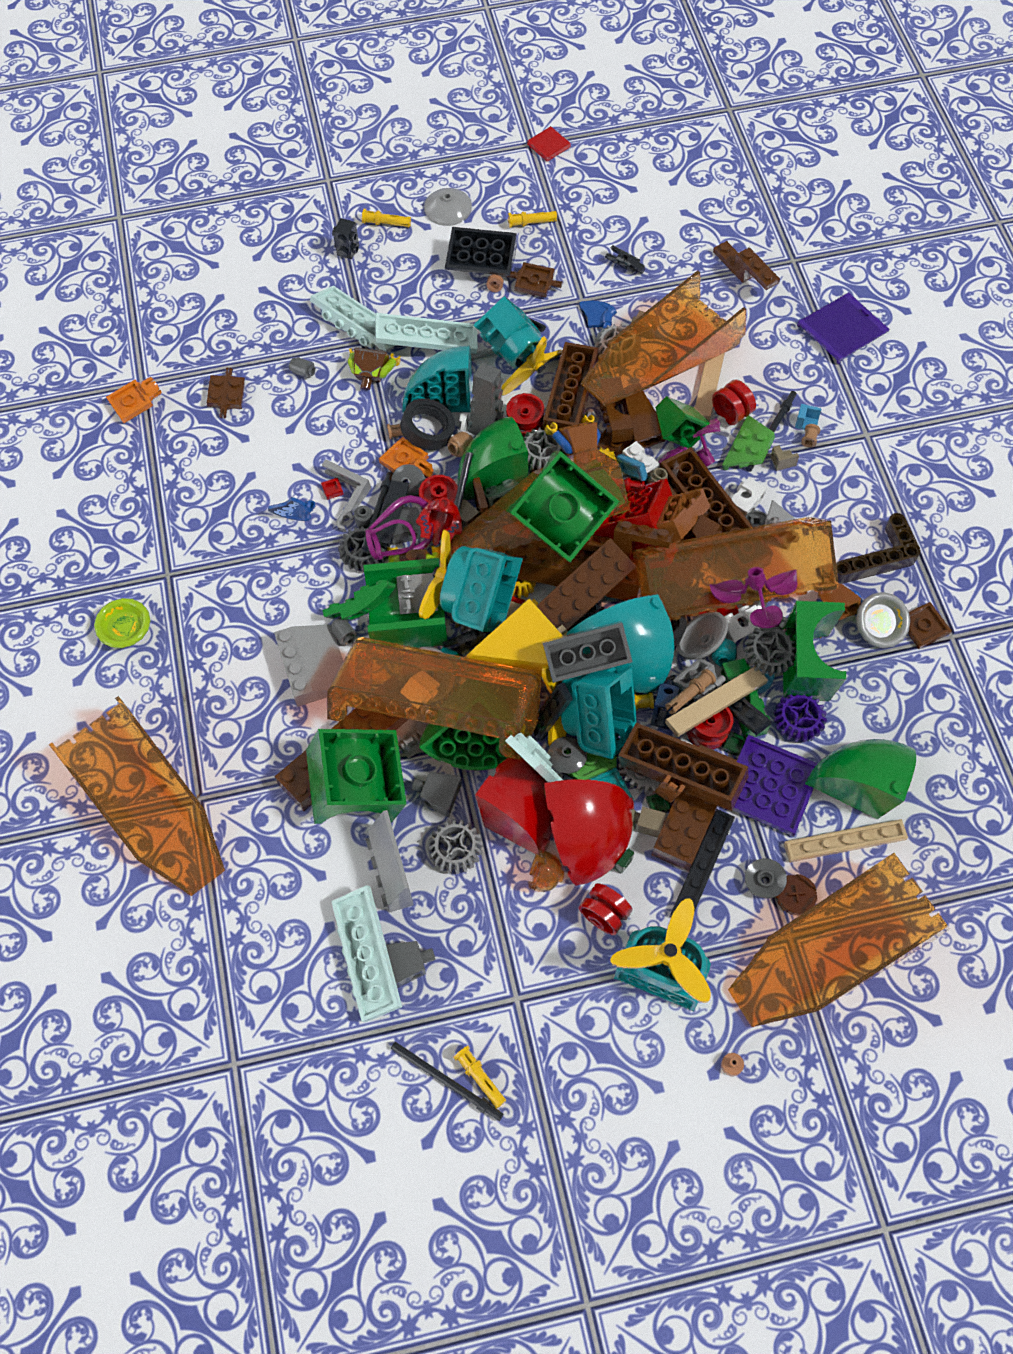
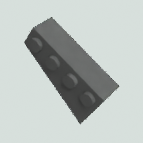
[468,363,504,435]

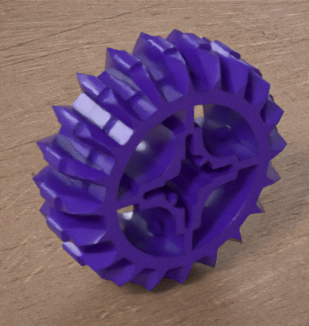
[773,694,827,743]

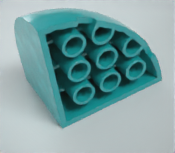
[402,345,472,413]
[566,594,674,693]

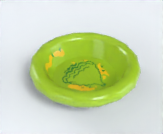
[94,598,151,648]

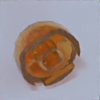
[528,849,564,892]

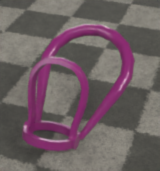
[365,495,433,560]

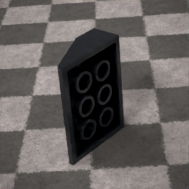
[445,227,517,276]

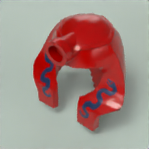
[416,498,462,546]

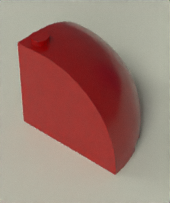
[593,478,678,570]
[475,755,554,856]
[544,779,634,886]

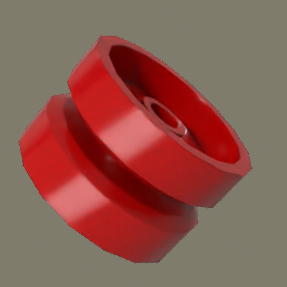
[712,379,756,425]
[506,393,545,437]
[419,475,458,510]
[686,707,734,750]
[579,883,633,935]

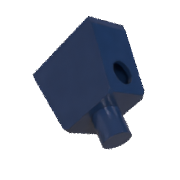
[650,680,679,730]

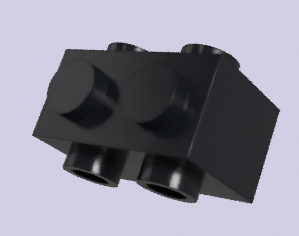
[332,218,359,260]

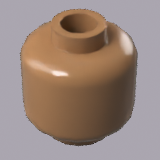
[448,431,473,457]

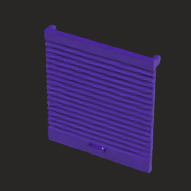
[797,292,890,364]

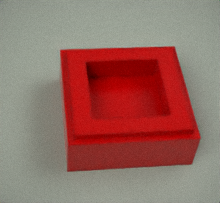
[321,477,344,500]

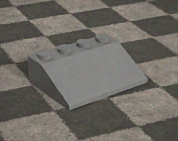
[274,624,353,707]
[366,810,414,912]

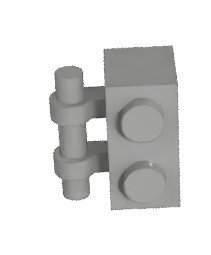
[673,659,726,704]

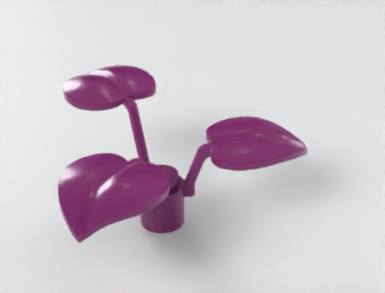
[658,418,721,467]
[710,567,798,628]

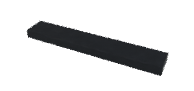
[670,809,735,917]

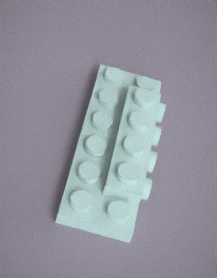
[310,286,396,351]
[375,313,478,354]
[505,733,563,782]
[331,885,402,1022]

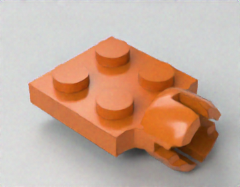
[106,377,162,423]
[379,437,434,480]

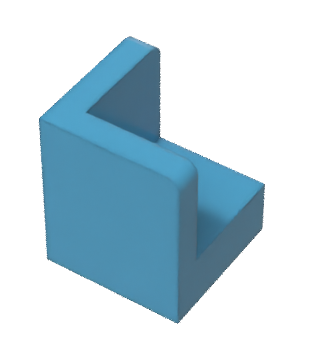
[795,404,822,430]

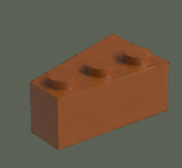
[656,488,710,543]

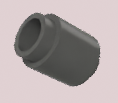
[289,357,316,378]
[354,506,373,529]
[331,617,357,645]

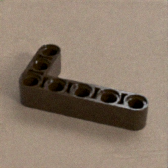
[831,513,921,584]

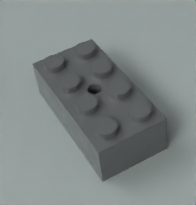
[543,621,632,683]

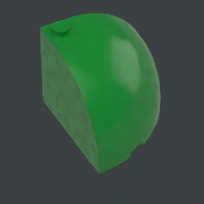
[457,416,528,500]
[419,673,528,770]
[805,739,916,819]

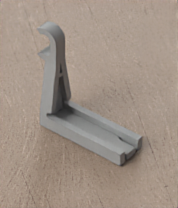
[322,459,371,532]

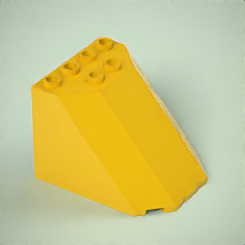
[458,598,563,677]

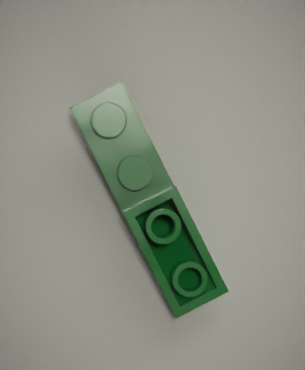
[322,580,396,621]

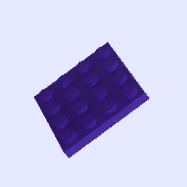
[733,734,818,836]

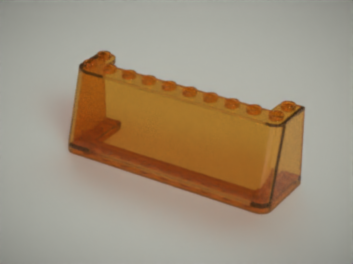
[632,517,839,621]
[327,637,541,759]

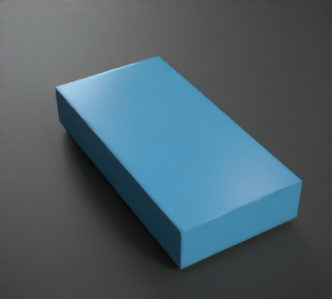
[617,454,648,481]

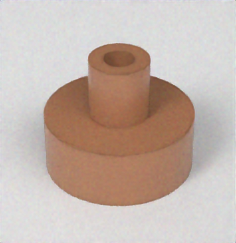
[486,274,504,292]
[721,1053,744,1077]

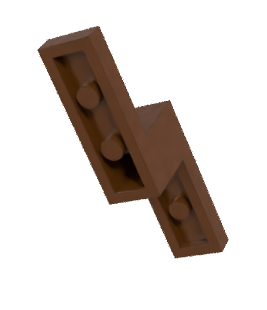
[713,241,780,290]
[581,521,674,559]

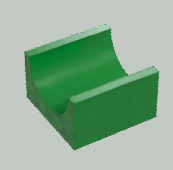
[506,451,620,562]
[363,558,447,653]
[782,601,846,702]
[306,729,407,824]

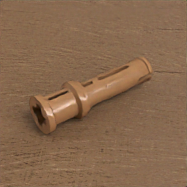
[665,669,716,714]

